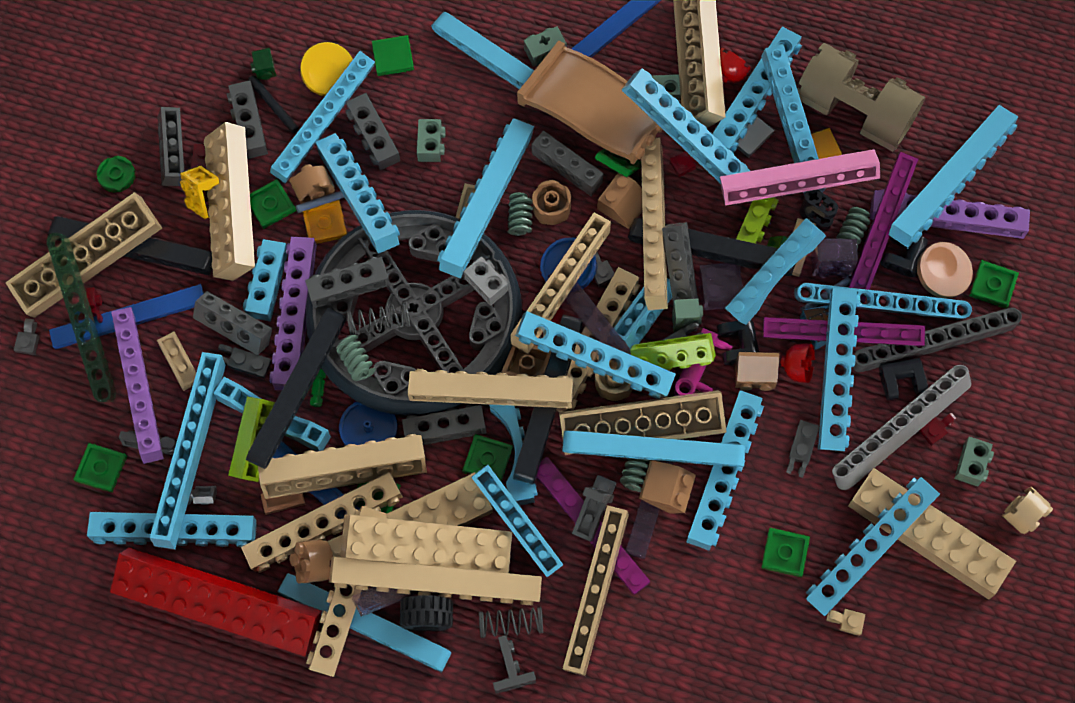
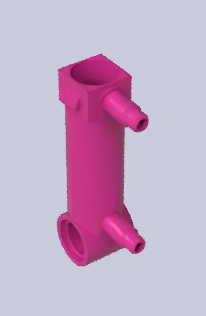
[674,328,732,396]

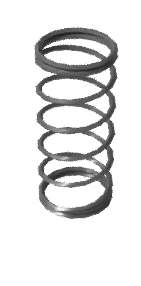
[347,302,410,336]
[479,607,543,638]

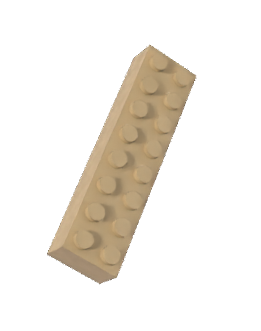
[673,0,726,128]
[204,122,255,281]
[5,192,162,318]
[559,390,726,455]
[258,434,427,499]
[848,468,1016,599]
[327,473,493,561]
[340,515,512,573]

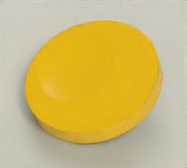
[300,42,353,96]

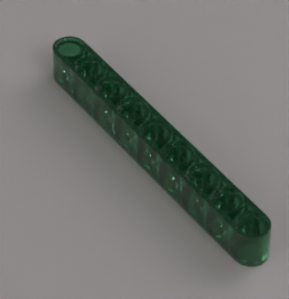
[47,232,116,403]

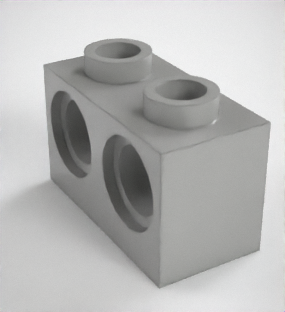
[463,256,508,306]

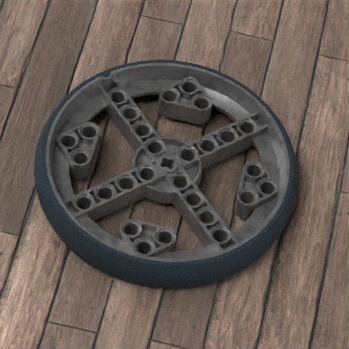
[306,210,522,416]

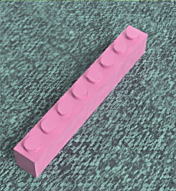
[720,149,880,206]

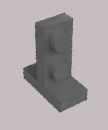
[572,487,615,542]
[493,635,536,694]

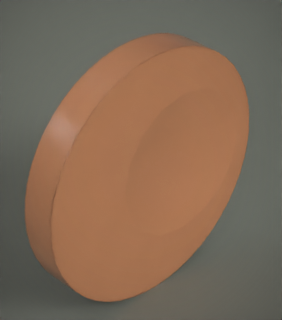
[917,242,973,299]

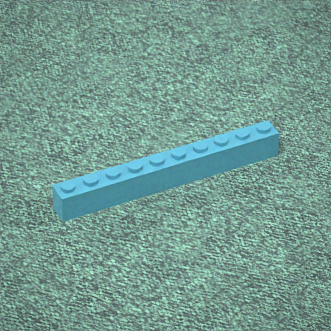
[888,105,1018,247]
[437,118,534,279]
[150,352,226,550]

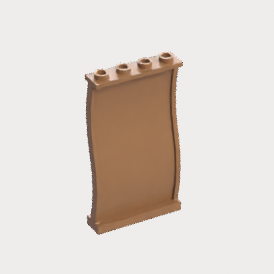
[517,41,663,165]

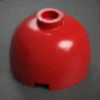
[720,48,752,83]
[781,343,815,383]

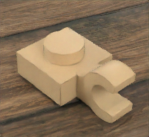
[826,609,865,636]

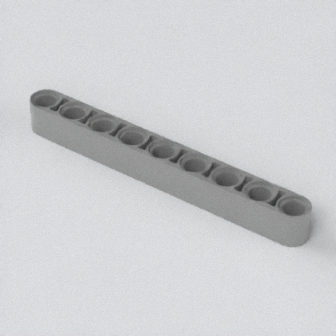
[832,365,971,490]

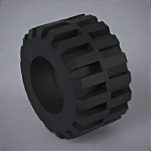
[400,595,453,631]

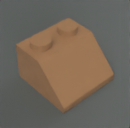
[597,173,643,229]
[735,352,779,391]
[639,460,696,514]

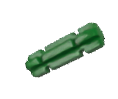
[310,369,326,407]

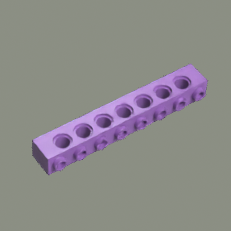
[870,190,1030,239]
[270,237,317,390]
[111,307,164,464]

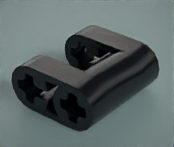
[799,189,838,231]
[881,236,928,277]
[717,320,760,365]
[879,358,928,401]

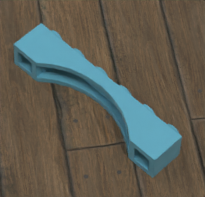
[726,218,826,325]
[213,377,331,452]
[489,405,538,506]

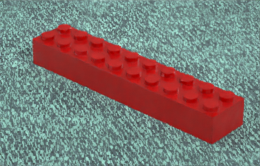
[110,548,323,656]

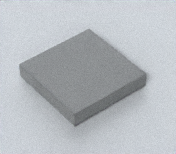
[726,117,774,158]

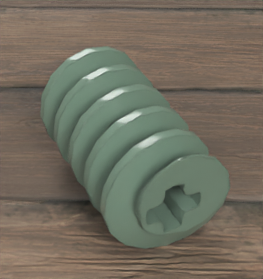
[508,192,533,236]
[836,207,871,251]
[336,335,376,381]
[620,458,650,492]

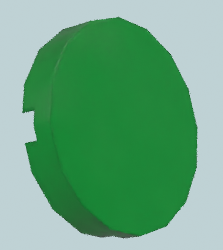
[97,156,135,193]

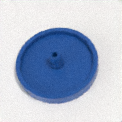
[540,238,597,293]
[339,402,398,446]

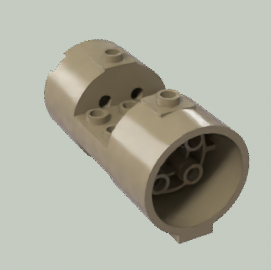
[797,43,925,152]

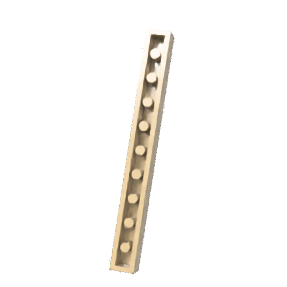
[641,138,668,310]
[329,557,542,605]

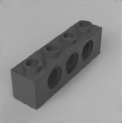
[227,81,268,159]
[345,93,400,171]
[157,107,184,186]
[532,131,604,197]
[662,222,698,305]
[305,257,390,308]
[193,291,272,355]
[402,404,486,445]

